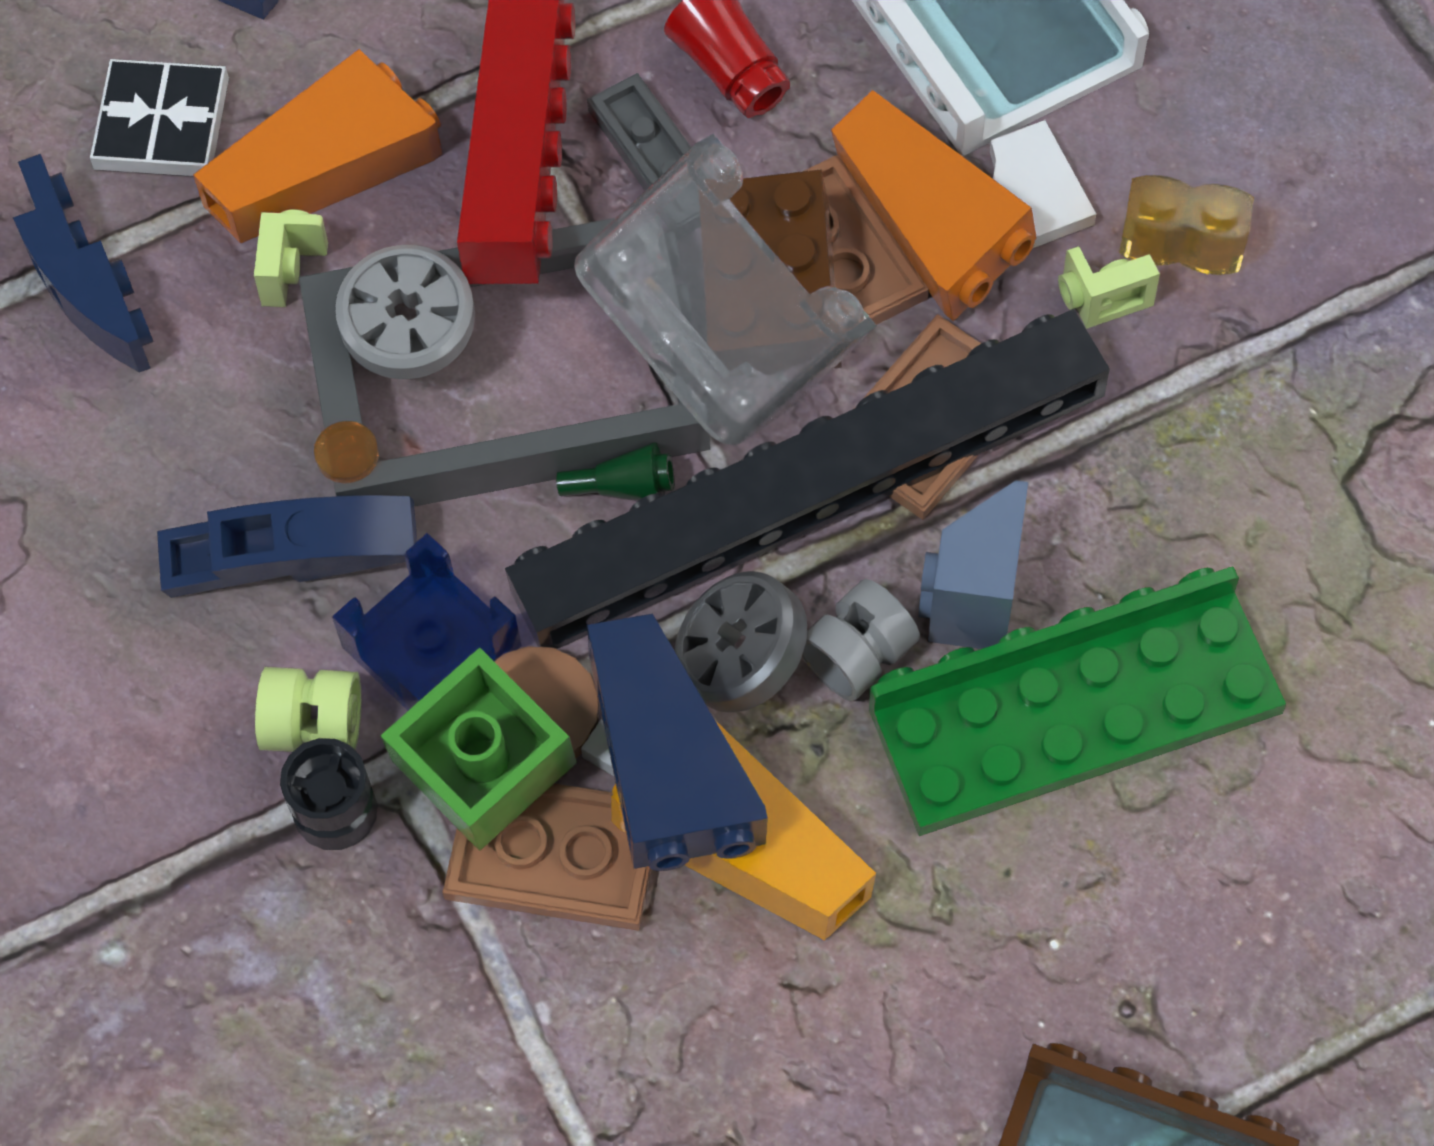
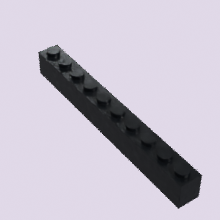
[505,309,1110,649]

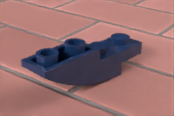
[13,154,154,373]
[157,495,419,598]

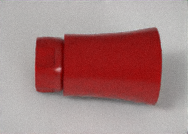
[664,0,790,118]

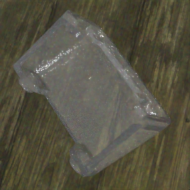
[574,133,877,445]

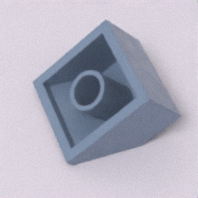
[918,480,1028,649]

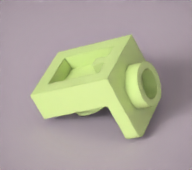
[254,209,328,307]
[1058,246,1160,329]

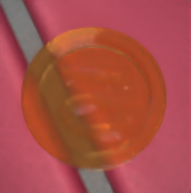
[314,421,379,483]

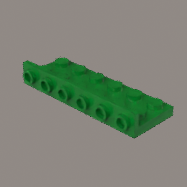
[869,566,1286,836]

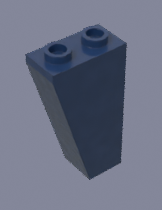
[587,613,768,871]

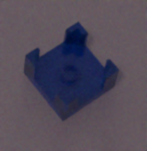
[332,533,522,711]

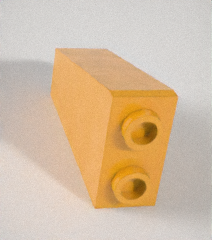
[611,722,876,941]

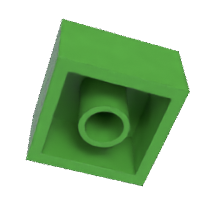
[380,647,577,851]

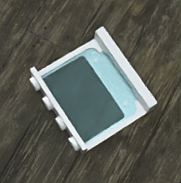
[852,0,1149,156]

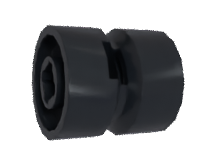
[280,738,378,850]

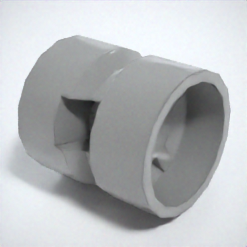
[802,579,920,701]

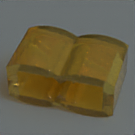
[1119,175,1254,275]

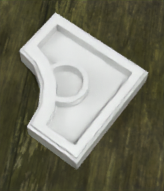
[990,120,1096,248]

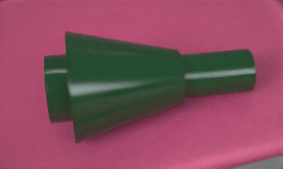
[556,442,675,501]

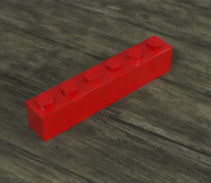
[457,0,576,284]

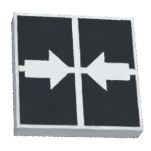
[90,59,229,176]

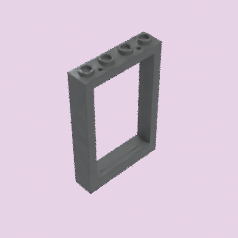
[299,210,719,507]

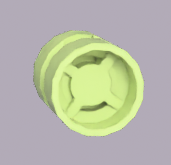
[255,667,361,752]

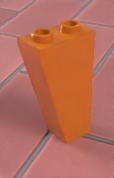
[193,49,442,243]
[831,90,1037,321]

